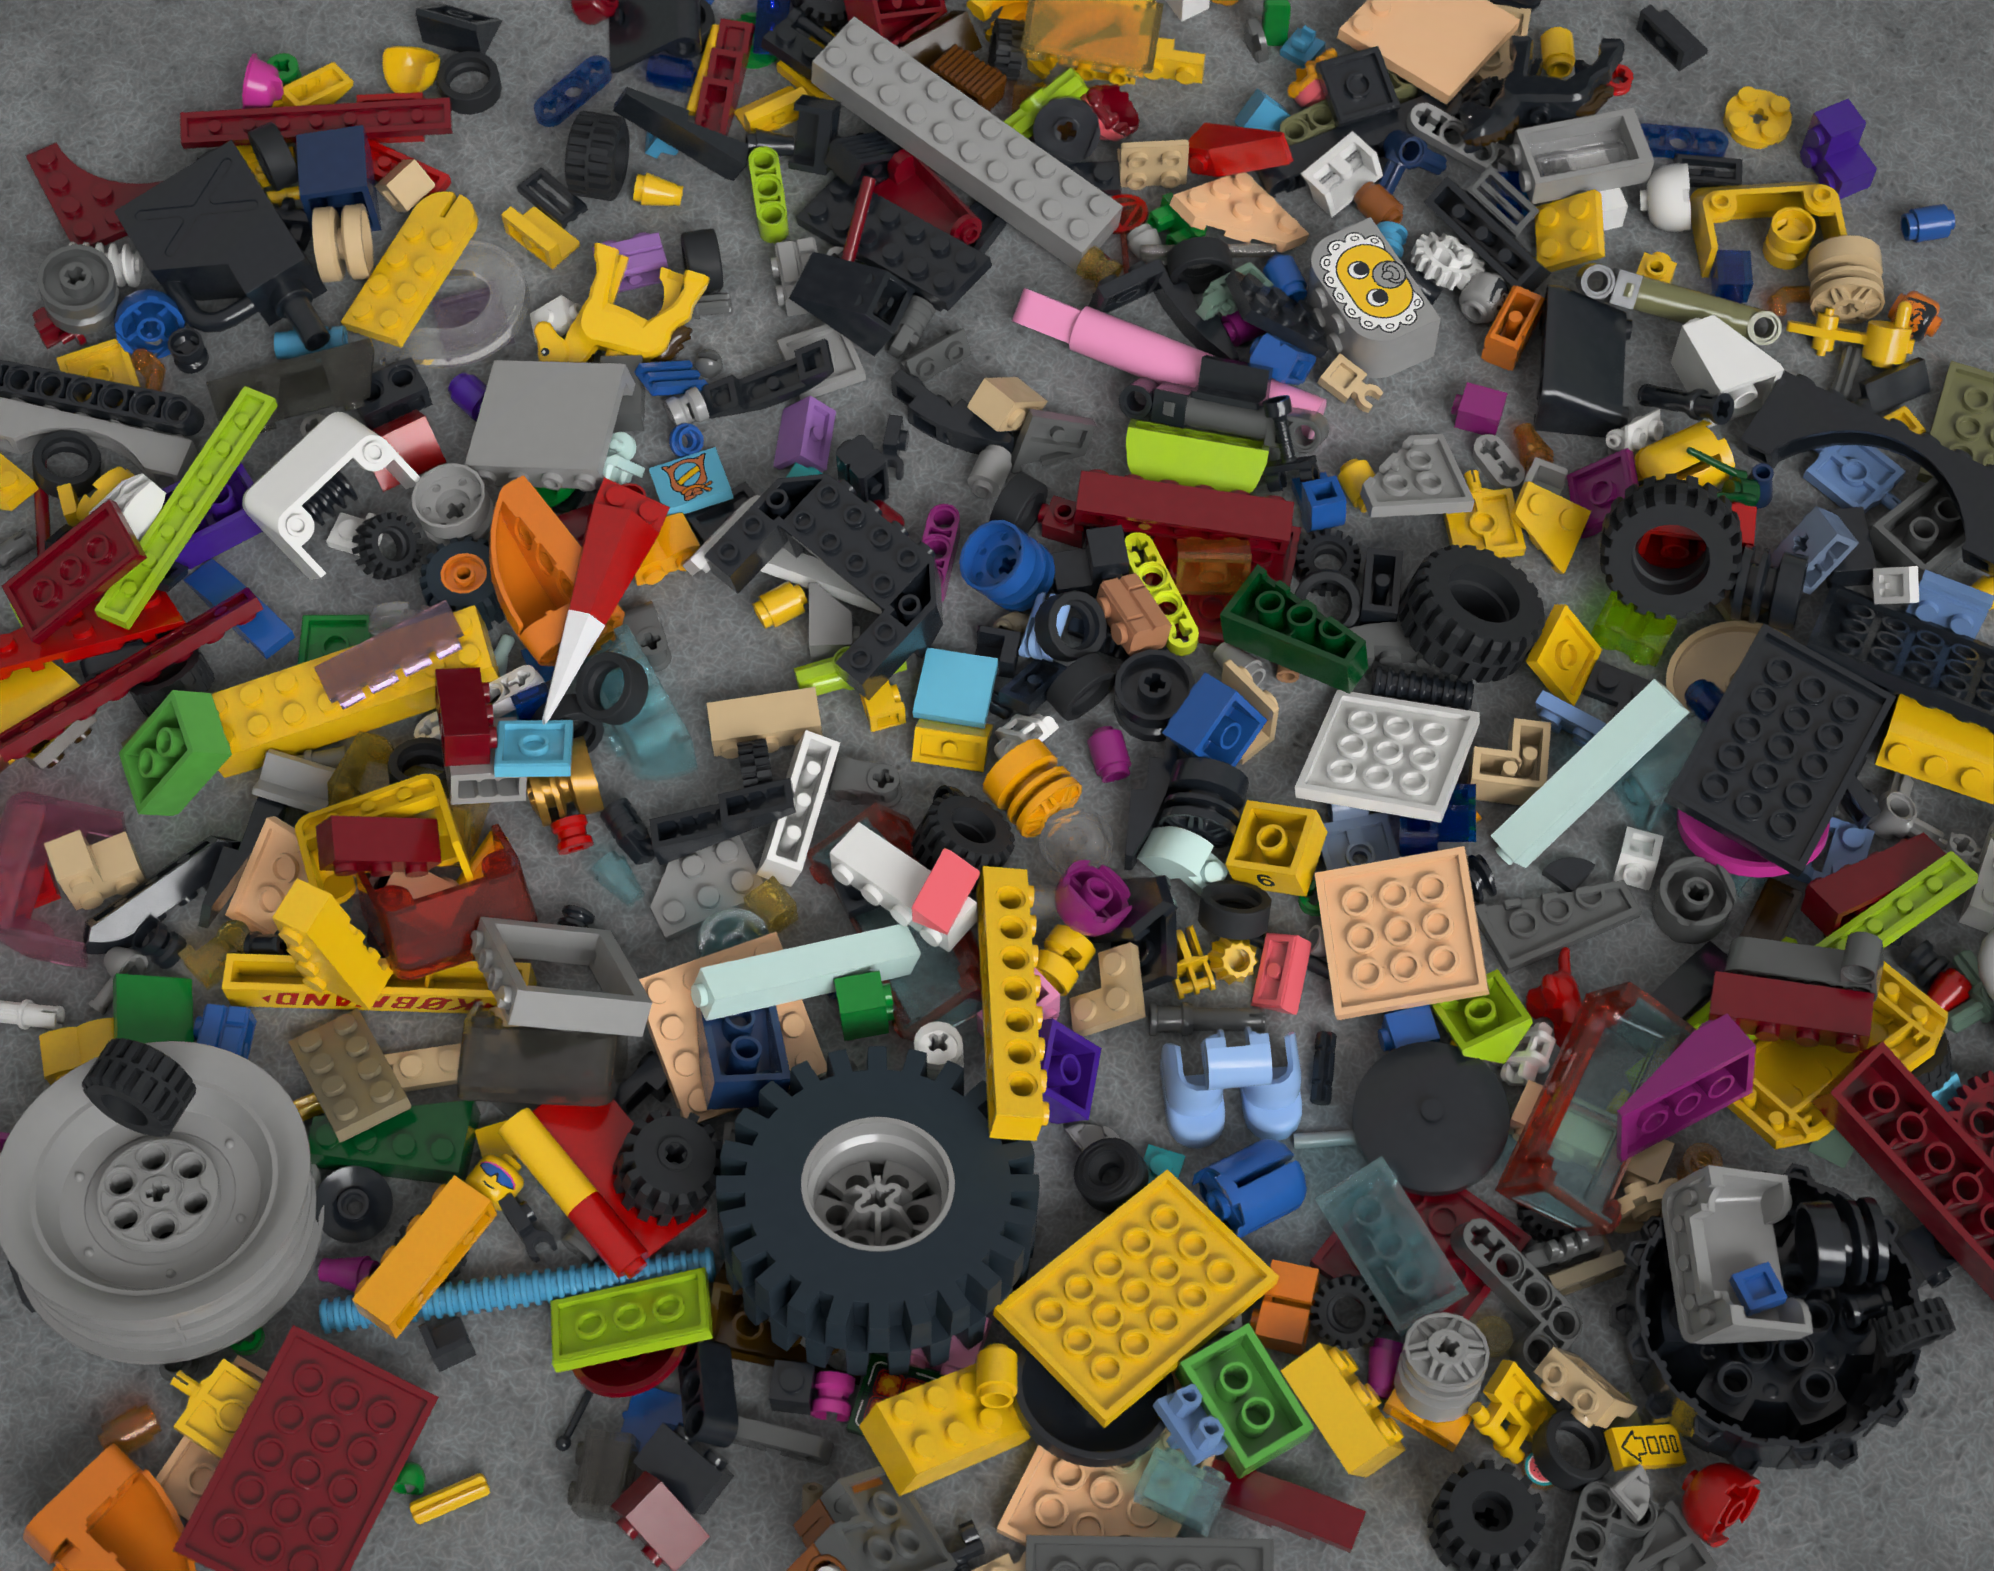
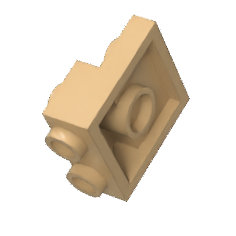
[1534,1347,1638,1429]

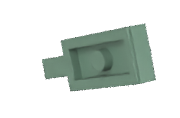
[1195,262,1274,321]

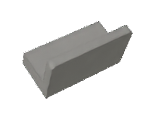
[252,748,341,812]

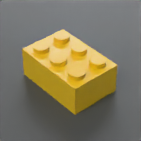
[1280,1342,1406,1477]

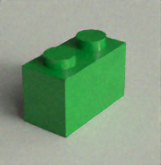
[834,971,895,1041]

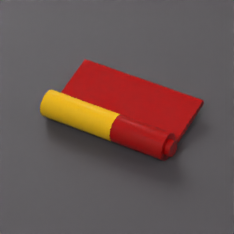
[498,1070,708,1279]

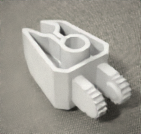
[89,473,166,542]

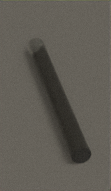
[1139,244,1277,259]

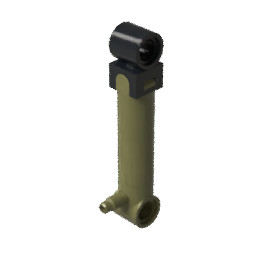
[1575,263,1782,345]

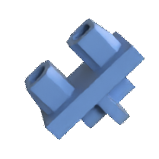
[1153,1384,1228,1467]

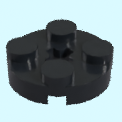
[1033,96,1100,166]

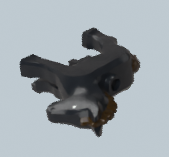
[1458,36,1625,154]

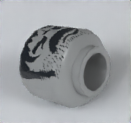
[1459,272,1510,324]

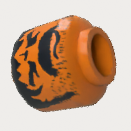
[1887,290,1943,342]

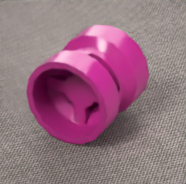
[810,1371,855,1422]

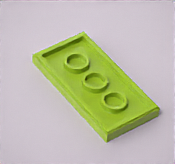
[550,1267,713,1373]

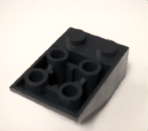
[789,251,915,356]

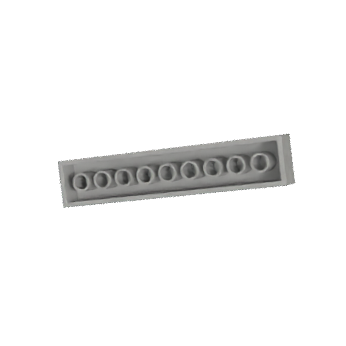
[811,17,1123,273]

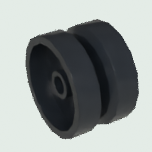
[1114,649,1195,742]

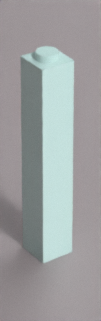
[1491,679,1689,868]
[691,924,921,1021]

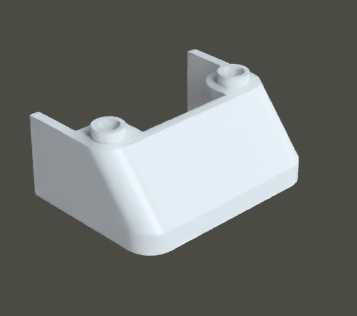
[242,412,420,580]

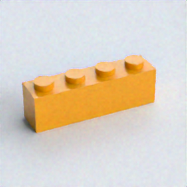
[352,1175,497,1339]

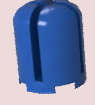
[1192,1139,1307,1238]

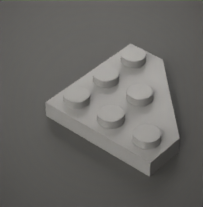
[1360,434,1475,518]
[650,802,769,942]

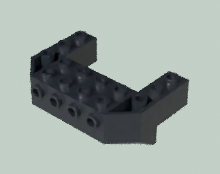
[704,474,943,701]

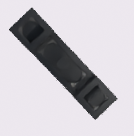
[702,338,834,419]

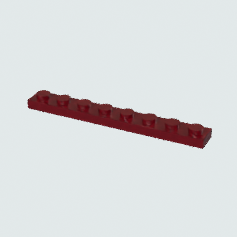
[180,97,453,149]
[0,587,264,762]

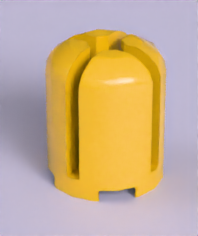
[1634,420,1735,490]

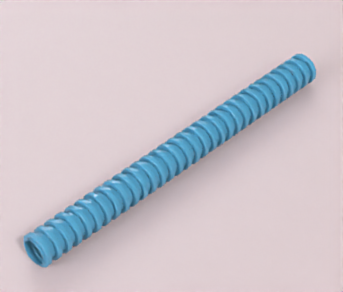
[319,1247,716,1334]

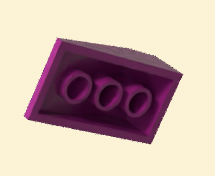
[1616,1014,1756,1162]

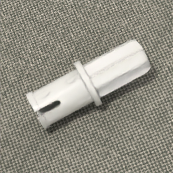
[0,999,65,1030]

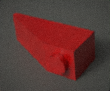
[1188,122,1293,177]

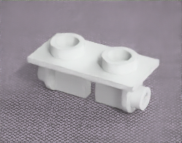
[1606,409,1664,455]

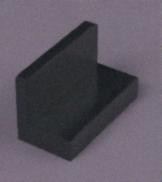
[1636,4,1708,71]
[1190,355,1273,411]

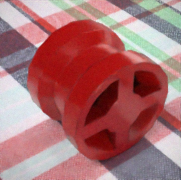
[550,814,594,855]

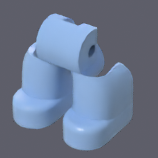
[1160,1026,1302,1149]

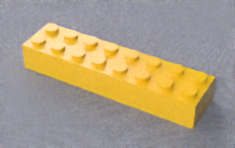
[212,605,501,778]

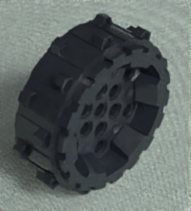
[1609,1163,1921,1475]

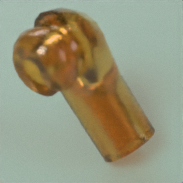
[1766,286,1811,316]

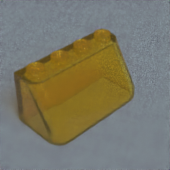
[1020,0,1164,79]

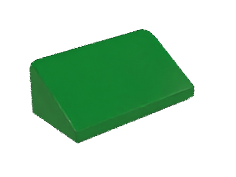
[1262,0,1291,46]

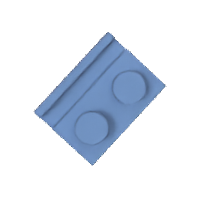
[1906,569,1994,639]

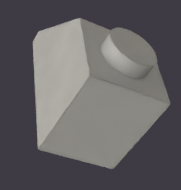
[809,582,861,661]

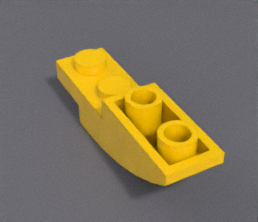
[1070,37,1205,86]

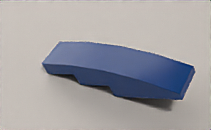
[184,558,295,660]

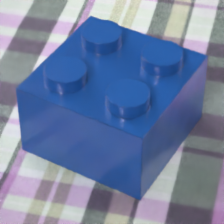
[1162,672,1268,767]

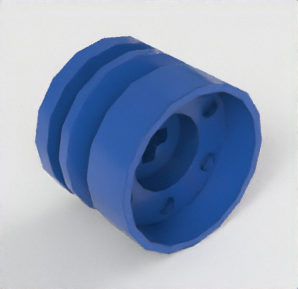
[959,520,1055,612]

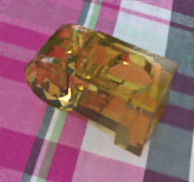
[178,920,250,991]

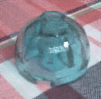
[694,908,769,959]

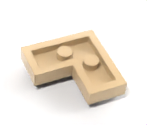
[1069,942,1146,1036]

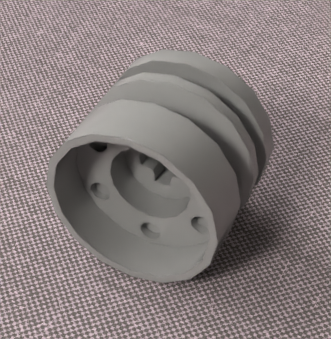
[412,463,495,550]
[1394,1312,1490,1423]

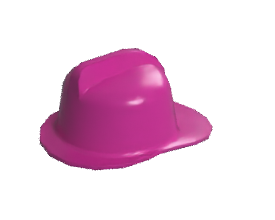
[242,53,284,109]

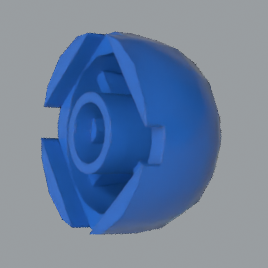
[114,289,185,359]

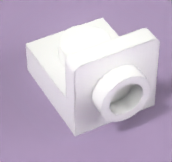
[326,512,383,556]
[1872,566,1919,604]
[1613,826,1664,890]

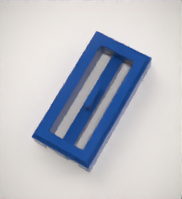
[634,360,708,396]

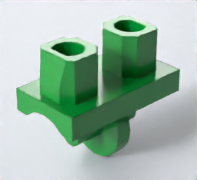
[1147,192,1207,251]

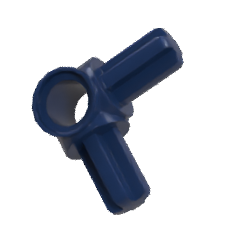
[1376,130,1447,195]

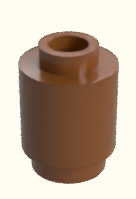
[1354,181,1404,225]

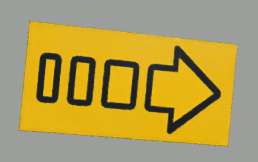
[1604,1424,1687,1472]

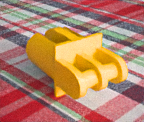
[1172,925,1216,1000]

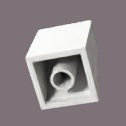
[1670,315,1784,428]

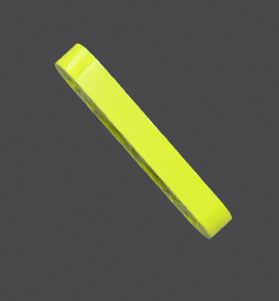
[1125,532,1199,656]

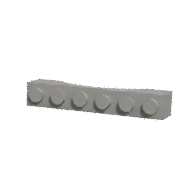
[0,397,198,487]

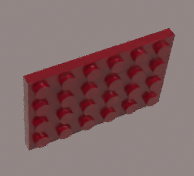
[173,1325,439,1571]

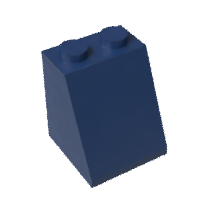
[296,125,381,234]

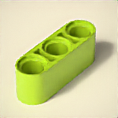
[749,146,789,244]

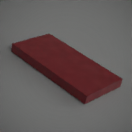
[2,499,148,644]

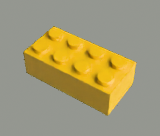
[859,1363,1031,1496]

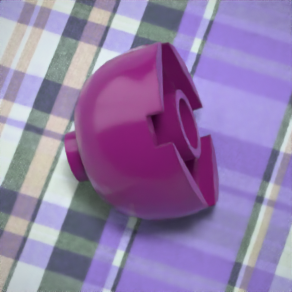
[1054,859,1132,937]

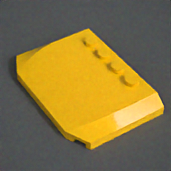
[1726,960,1948,1150]

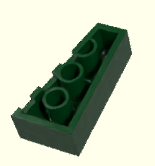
[1220,564,1368,694]
[308,1099,481,1184]

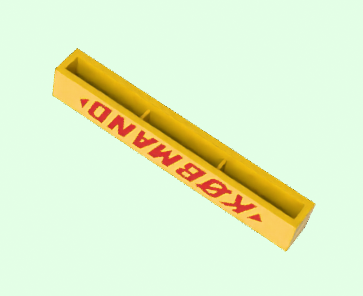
[221,953,537,1014]

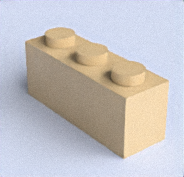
[706,687,822,759]

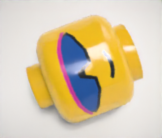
[465,1153,524,1211]

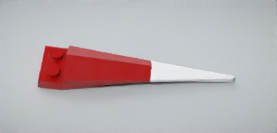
[542,477,670,725]

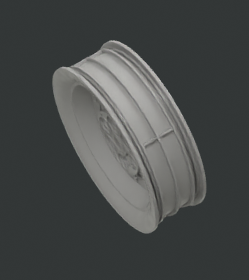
[0,1041,324,1365]

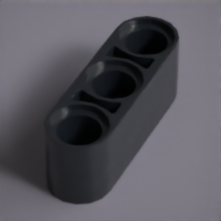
[678,1339,738,1448]

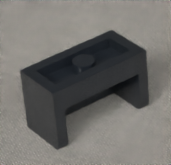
[788,94,841,176]

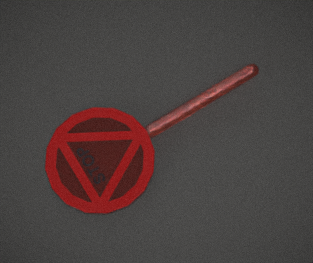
[1111,194,1149,274]

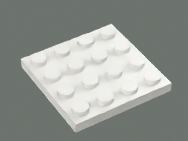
[1295,689,1480,823]

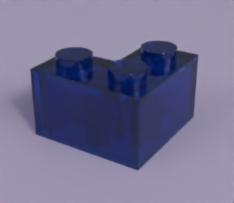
[1399,784,1476,857]

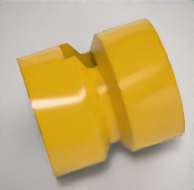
[1762,207,1816,270]
[1036,924,1096,996]

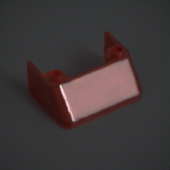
[355,824,538,980]

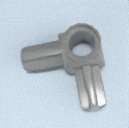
[1869,772,1944,843]

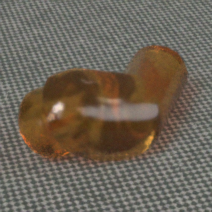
[131,348,166,391]

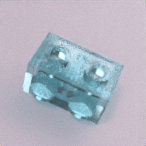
[1133,1447,1231,1537]

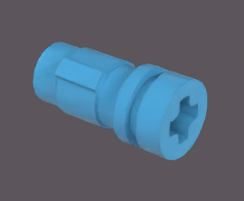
[274,325,349,361]

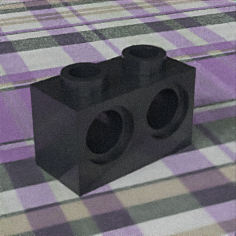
[347,357,433,430]

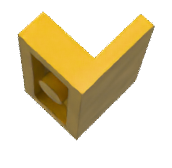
[735,85,809,132]
[501,206,580,269]
[911,719,993,772]

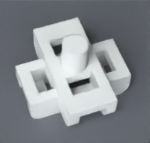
[994,713,1059,760]
[1491,1022,1556,1086]

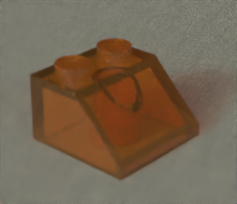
[1175,537,1252,596]

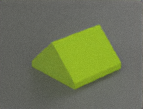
[1430,969,1533,1064]

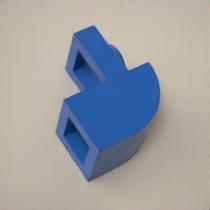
[1292,472,1346,533]

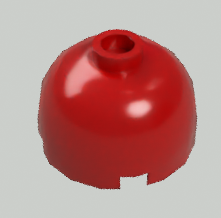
[1682,1462,1761,1548]

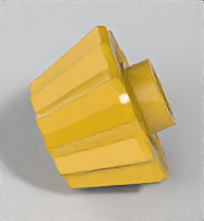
[1207,937,1259,985]

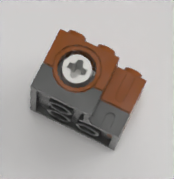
[787,1465,958,1571]

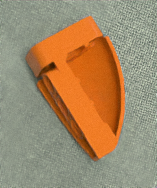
[489,475,625,666]
[22,1443,196,1571]

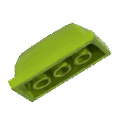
[1126,419,1269,494]

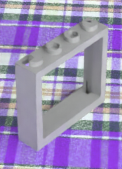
[471,917,652,1037]

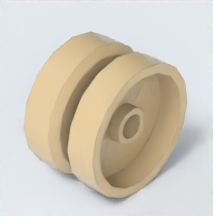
[312,204,374,283]

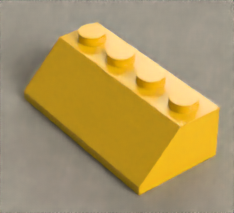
[1875,694,1994,805]

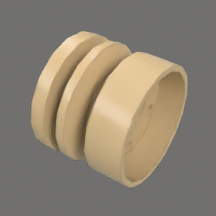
[1807,235,1885,324]

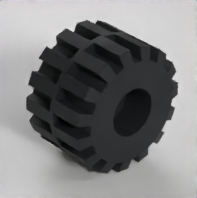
[612,1108,723,1226]
[1427,1460,1545,1571]

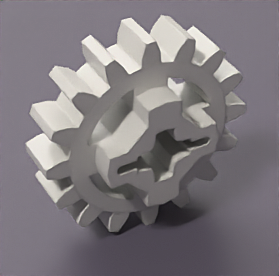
[1410,232,1485,291]

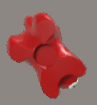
[1525,947,1605,1056]

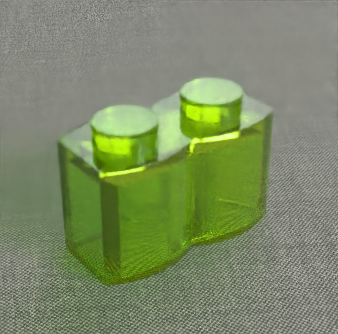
[1590,591,1678,667]

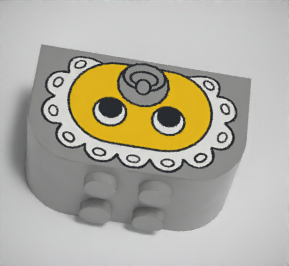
[1307,217,1441,378]

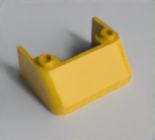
[1689,181,1847,278]
[295,774,476,904]

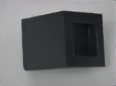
[975,625,1021,679]
[418,1317,477,1372]

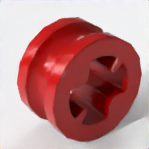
[1606,64,1633,96]

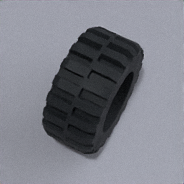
[1600,474,1742,620]
[1398,545,1545,683]

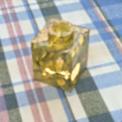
[743,876,798,935]

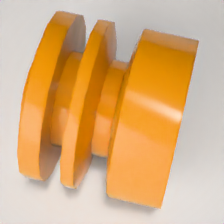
[983,739,1082,838]

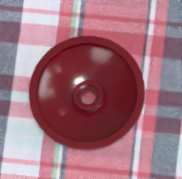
[572,1344,687,1398]

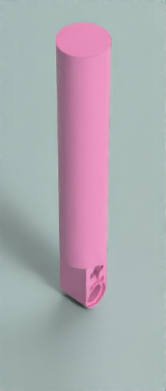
[1012,288,1327,439]

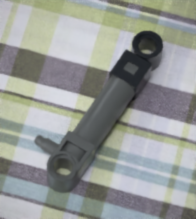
[1119,378,1329,474]

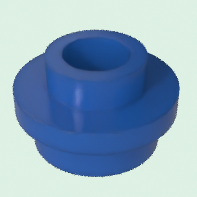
[669,423,704,458]

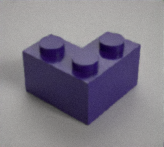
[1800,99,1877,199]

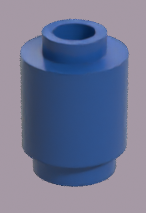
[1901,204,1955,243]
[1263,254,1307,302]

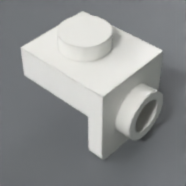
[530,295,582,342]

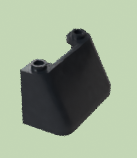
[1533,285,1633,438]

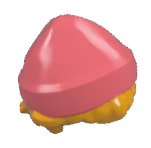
[1287,47,1338,107]

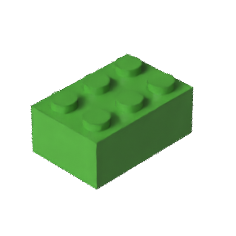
[119,690,232,816]
[1175,1323,1314,1479]

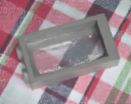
[1509,107,1654,204]

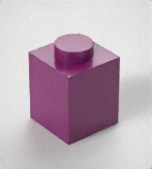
[1451,382,1508,436]

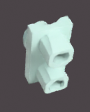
[602,432,645,485]

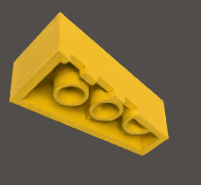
[272,878,393,1010]

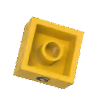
[1225,800,1327,897]

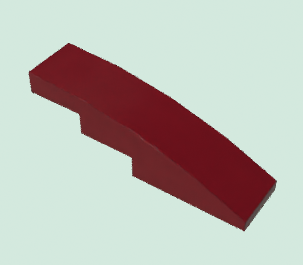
[694,18,755,136]
[1197,1459,1366,1553]

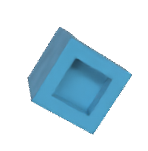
[1234,88,1291,132]

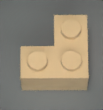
[1466,718,1551,806]
[44,829,147,910]

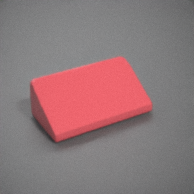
[912,848,980,935]
[1251,933,1311,1015]

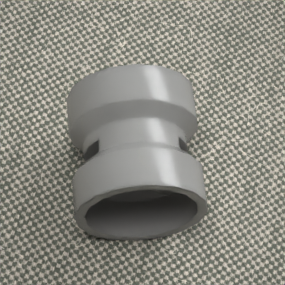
[663,387,709,428]

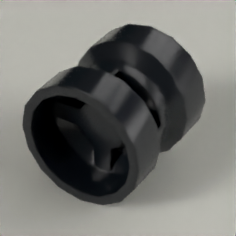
[167,328,209,374]
[132,918,187,969]

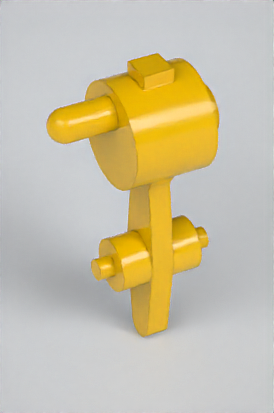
[1786,301,1915,368]

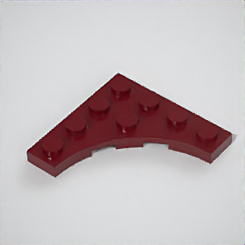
[26,142,163,248]

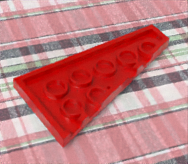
[0,590,186,680]

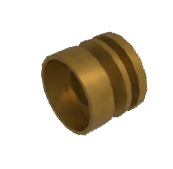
[526,736,604,827]

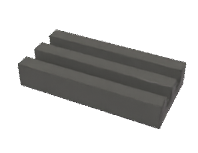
[1465,165,1539,238]

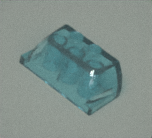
[600,623,698,781]
[1314,1156,1469,1337]

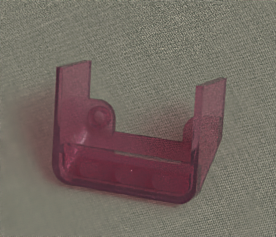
[0,791,127,969]

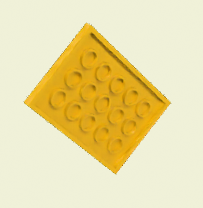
[993,1169,1279,1428]

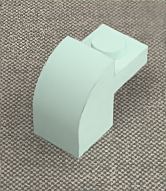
[1137,826,1229,896]

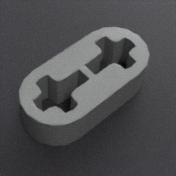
[1472,434,1525,493]

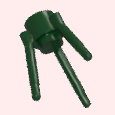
[1686,447,1760,507]

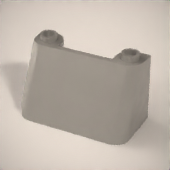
[1662,1165,1813,1344]

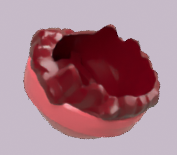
[1080,84,1140,141]

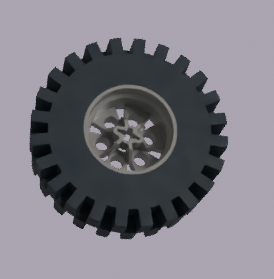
[716,1046,1040,1376]

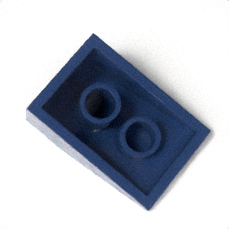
[696,1005,790,1110]

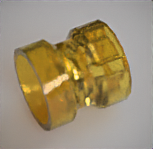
[1076,246,1123,288]

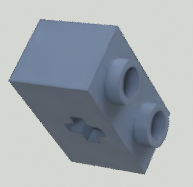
[1771,506,1859,595]

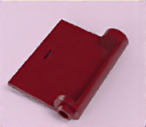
[873,149,982,245]

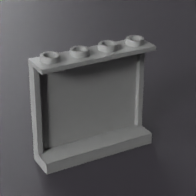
[464,360,635,491]

